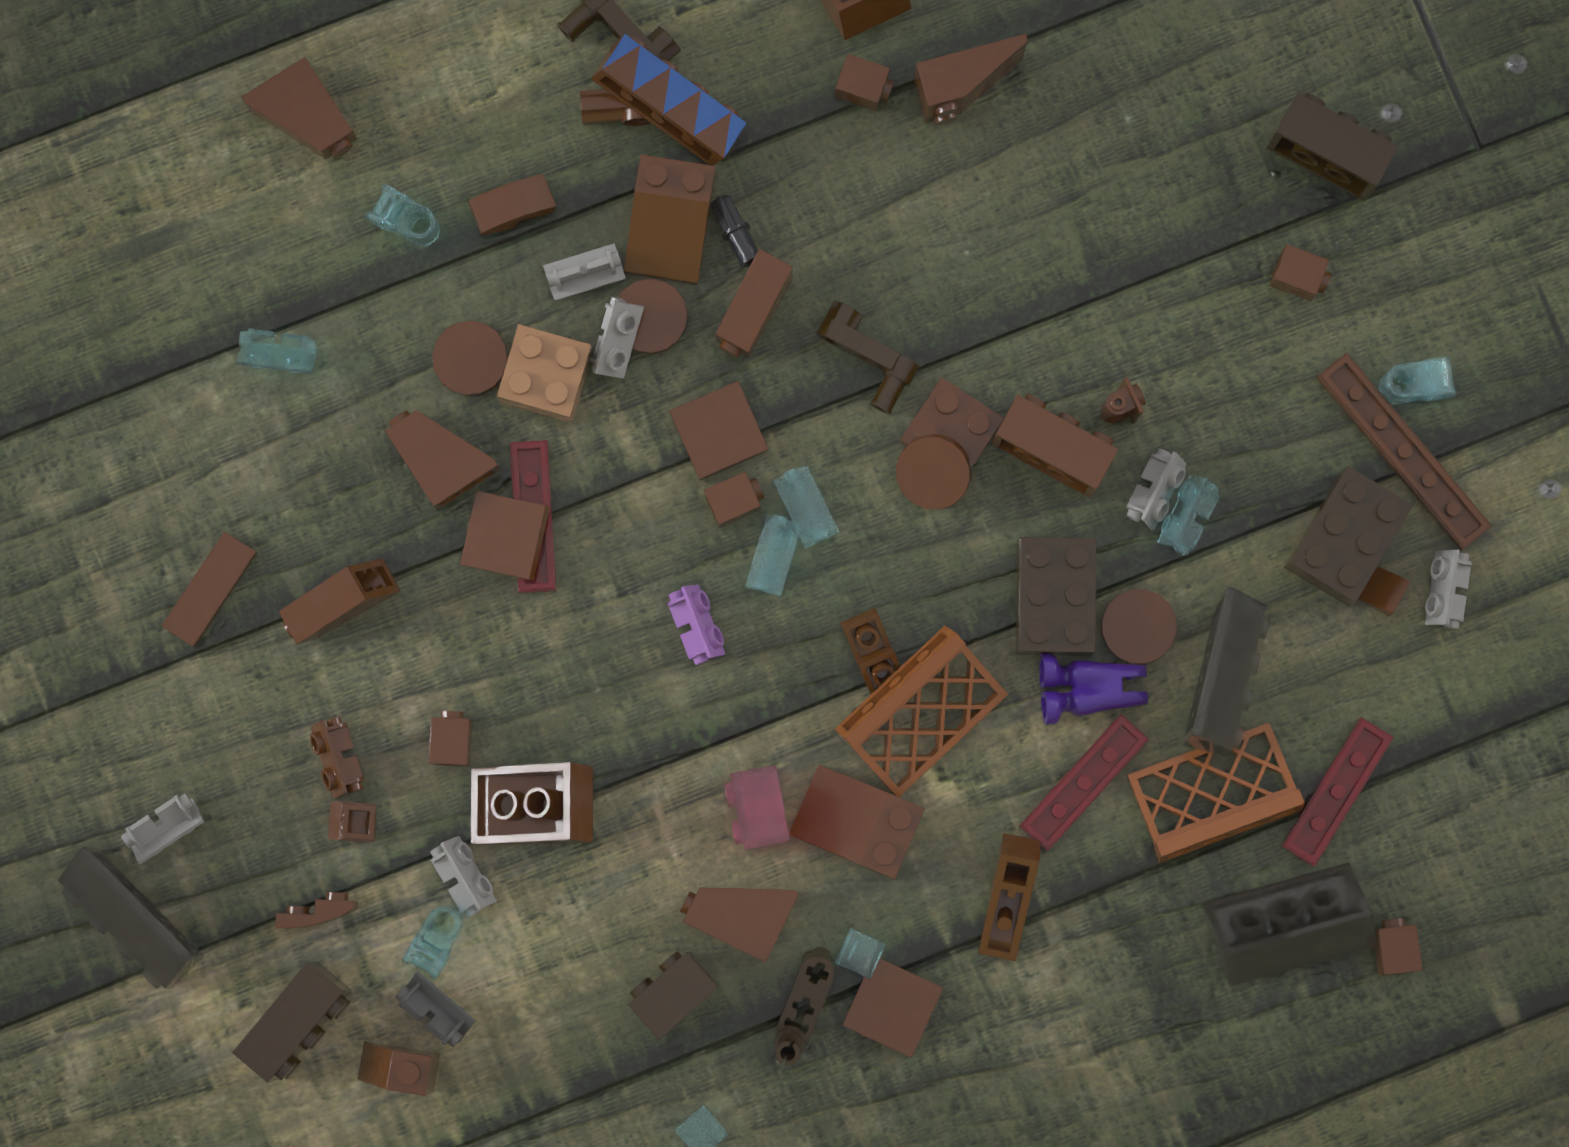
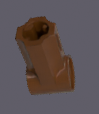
[580,89,652,126]

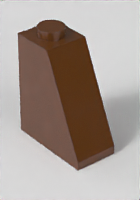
[242,57,357,159]
[715,249,793,358]
[385,410,500,511]
[279,558,401,644]
[680,887,799,963]
[357,1041,440,1096]

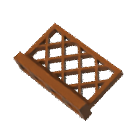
[834,626,1008,797]
[1127,722,1305,863]

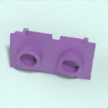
[667,584,726,665]

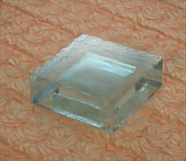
[835,928,886,979]
[674,1105,729,1147]

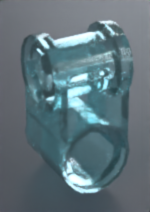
[365,184,440,247]
[1379,357,1456,404]
[402,905,465,981]

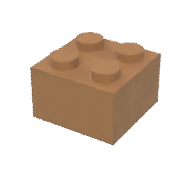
[497,324,593,423]

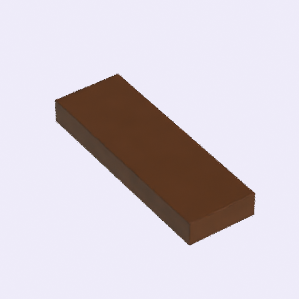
[161,531,257,648]

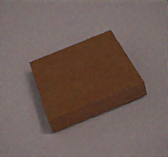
[669,381,768,481]
[460,491,550,581]
[842,956,943,1058]

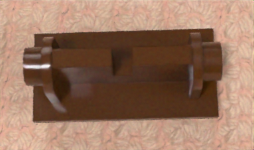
[1101,377,1146,424]
[310,717,365,799]

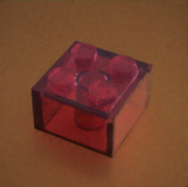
[724,765,790,852]

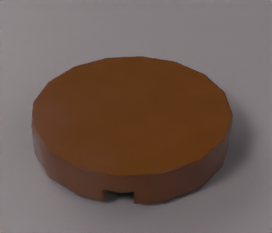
[618,279,688,355]
[432,321,508,397]
[896,434,972,509]
[1101,589,1177,664]

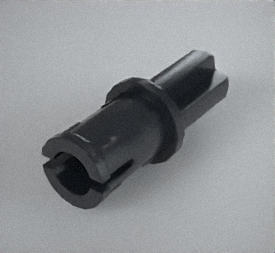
[711,195,758,268]

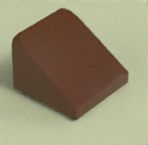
[1358,566,1411,616]
[328,802,377,842]

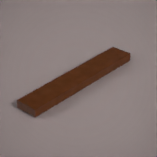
[1316,352,1492,551]

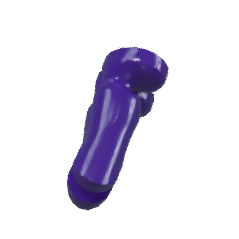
[1039,653,1148,725]

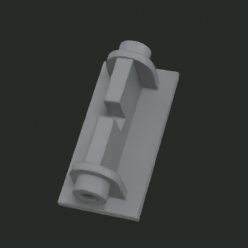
[543,243,626,301]
[590,297,644,379]
[1126,448,1186,531]
[1425,550,1472,629]
[121,793,204,864]
[430,836,497,918]

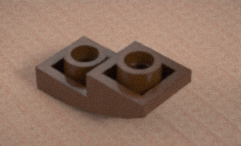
[468,174,556,236]
[840,608,900,695]
[275,892,358,929]

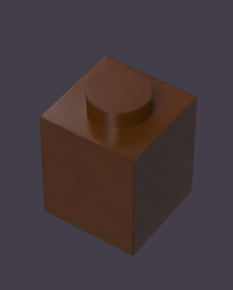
[835,54,894,111]
[1269,244,1331,301]
[704,472,764,528]
[429,711,472,767]
[1372,918,1423,975]

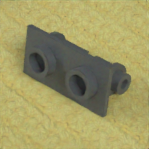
[395,971,476,1047]

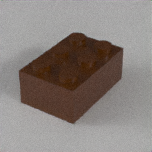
[991,394,1119,498]

